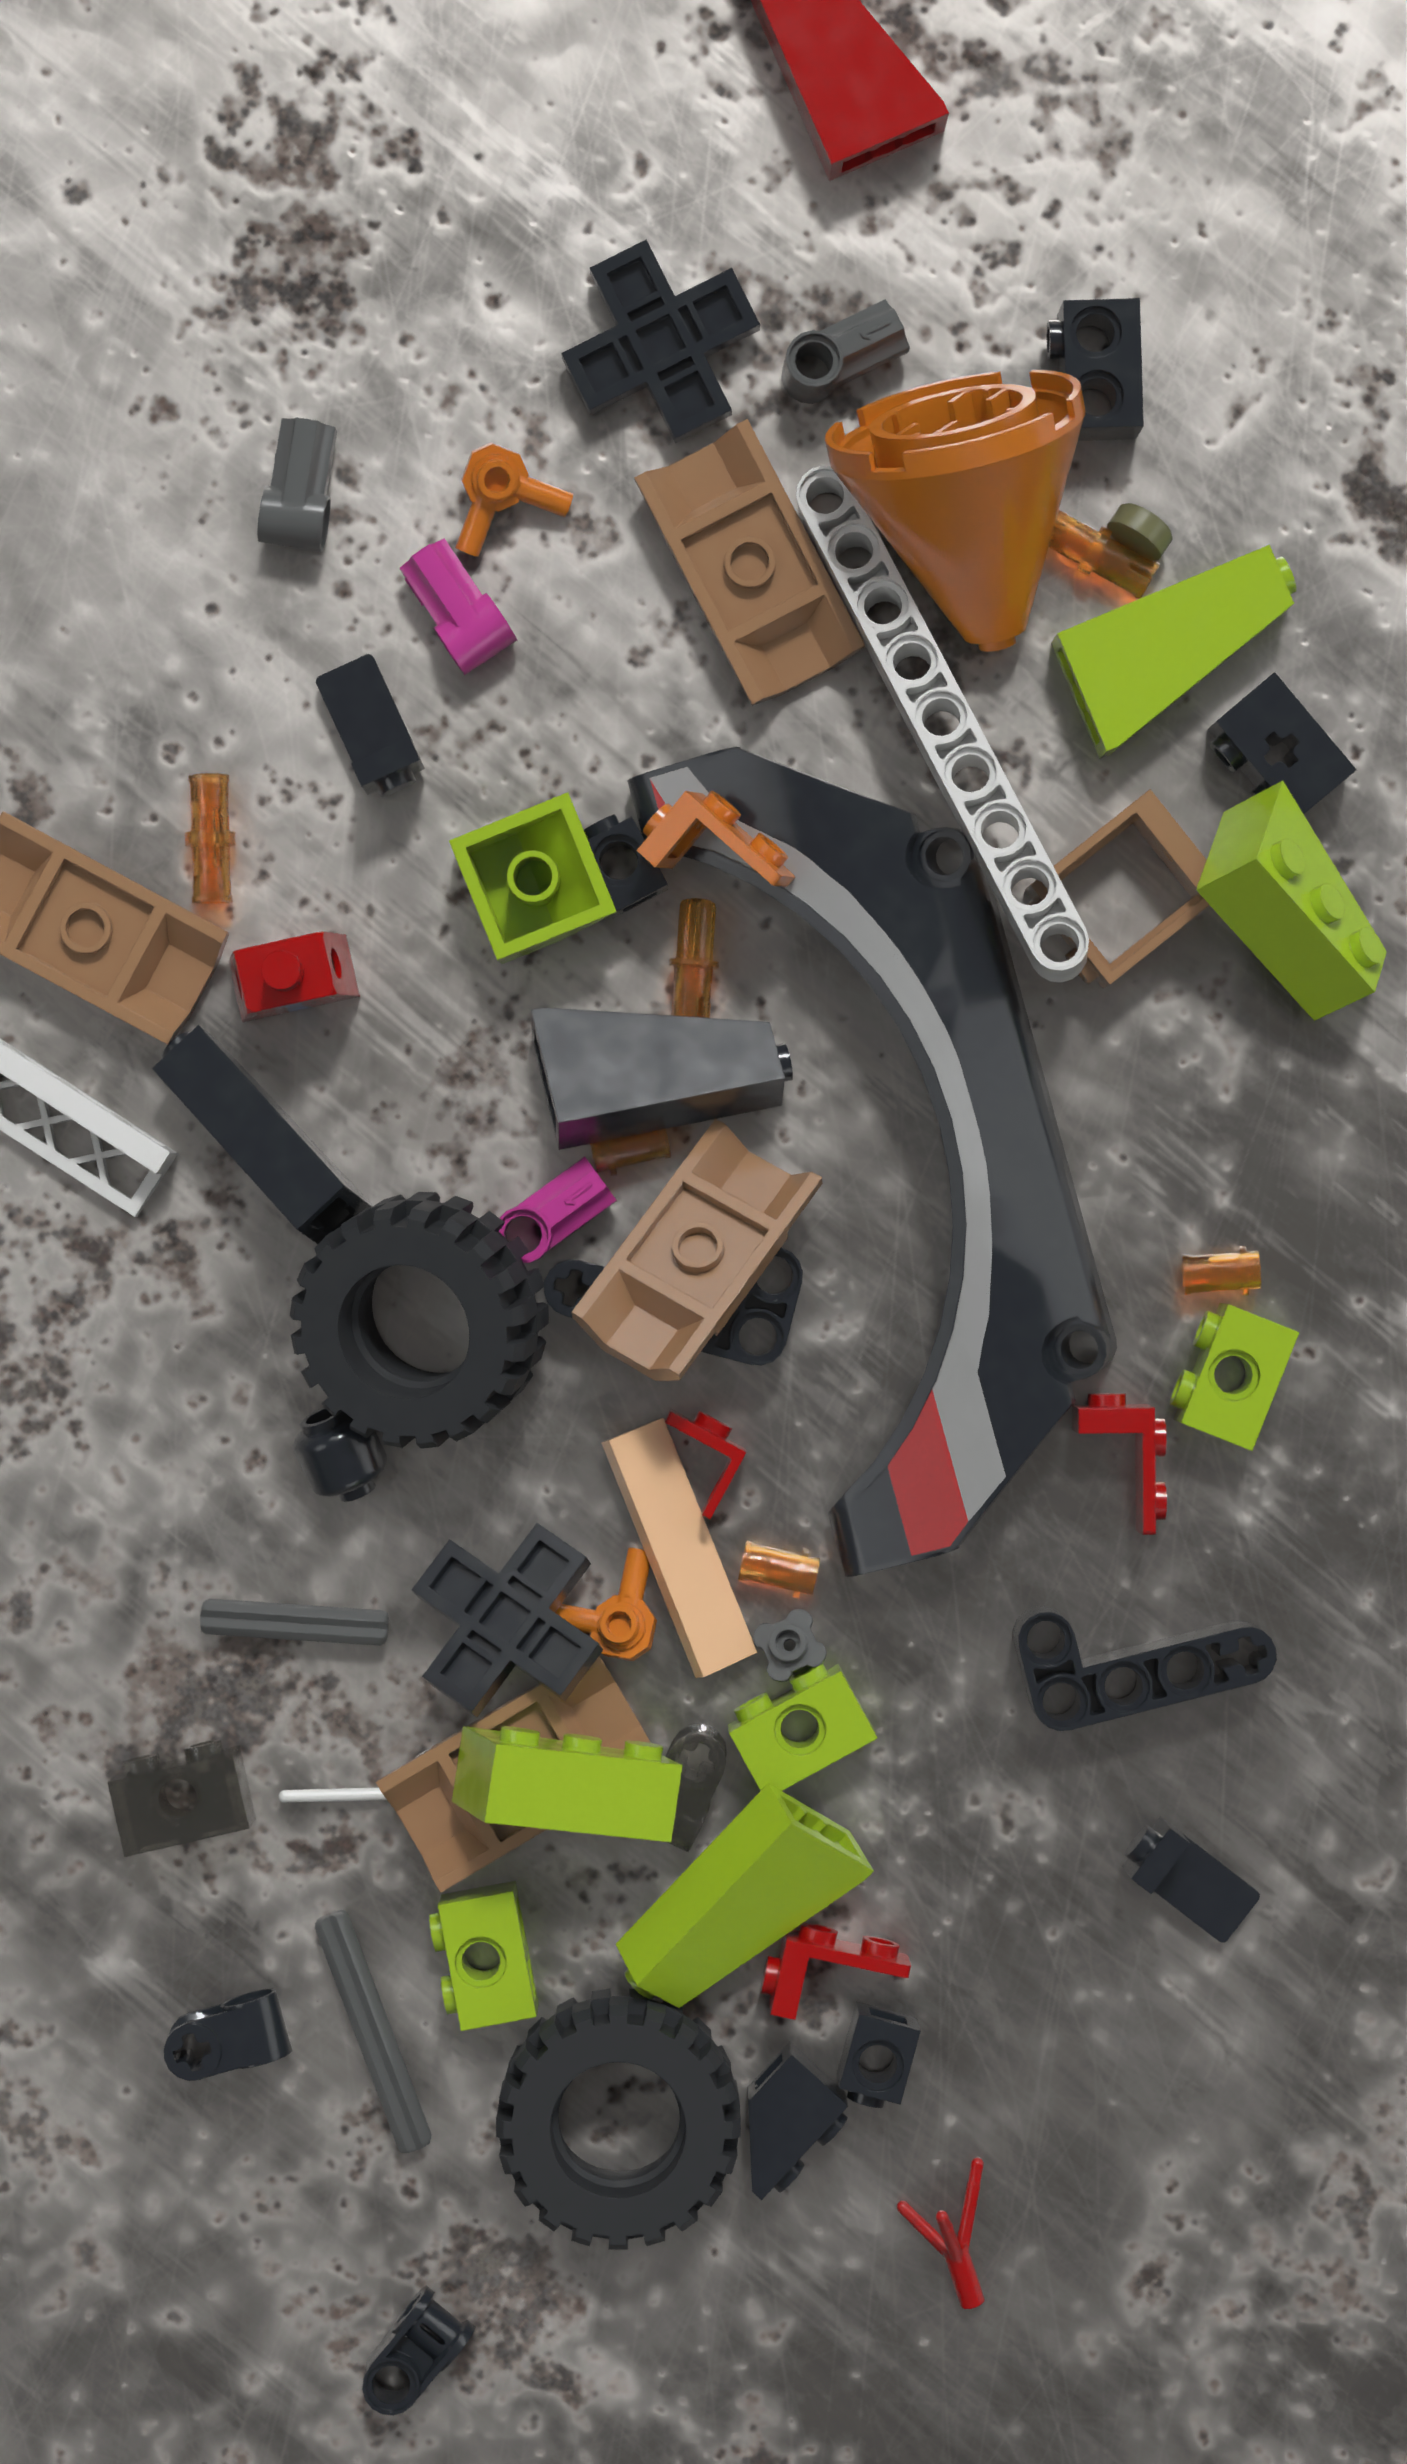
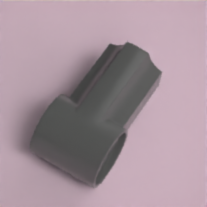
[781,299,910,404]
[257,417,337,552]

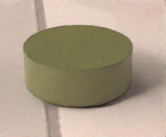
[1107,503,1173,561]

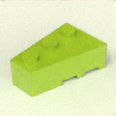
[1196,781,1387,1021]
[452,1726,683,1842]

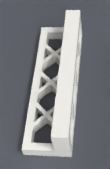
[0,1038,178,1217]

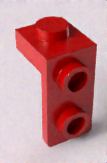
[1072,1393,1167,1535]
[760,1923,911,2020]

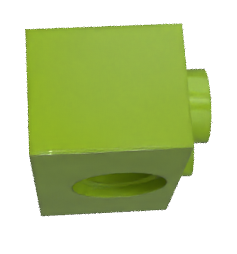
[1169,1303,1300,1451]
[728,1664,878,1791]
[429,1880,539,2031]

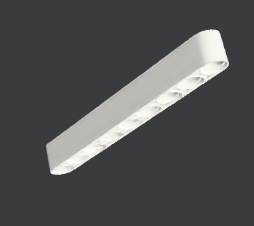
[796,465,1089,982]

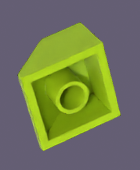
[449,792,617,964]

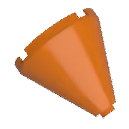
[825,370,1086,652]

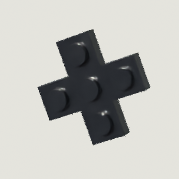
[561,239,760,444]
[412,1523,603,1718]

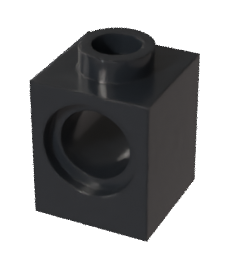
[584,814,668,919]
[836,2001,921,2108]

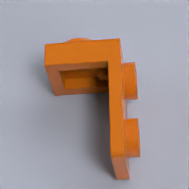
[636,791,795,887]

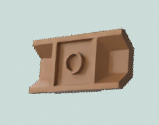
[634,419,865,706]
[0,811,229,1045]
[571,1118,823,1381]
[376,1655,651,1893]

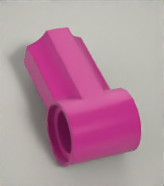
[400,538,517,675]
[499,1156,617,1263]

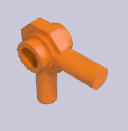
[455,443,573,557]
[555,1548,657,1661]

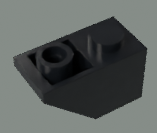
[747,2041,848,2201]

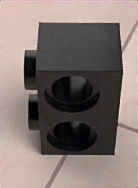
[1046,298,1144,441]

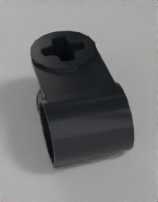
[164,1988,292,2081]
[362,2285,476,2416]

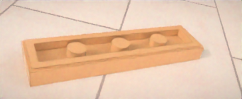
[601,1418,758,1678]

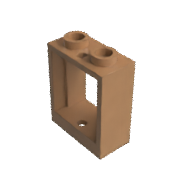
[1025,789,1209,988]

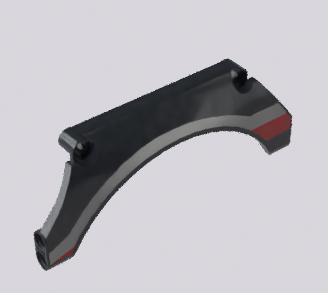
[627,747,1117,1577]

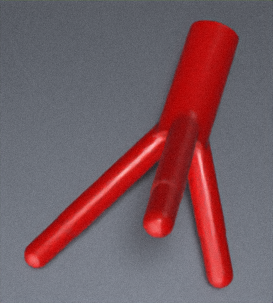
[897,2157,985,2309]

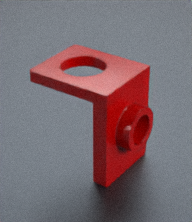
[665,1409,746,1519]

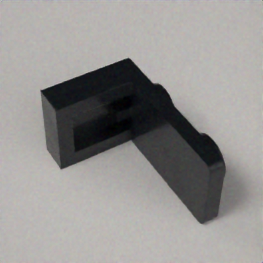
[316,654,425,797]
[1122,1816,1260,1943]

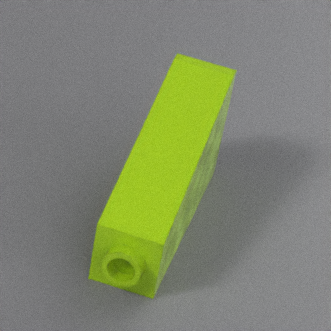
[1051,544,1297,759]
[615,1783,874,2008]

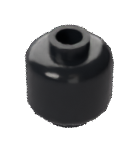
[293,1407,387,1502]

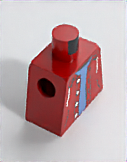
[229,931,360,1023]

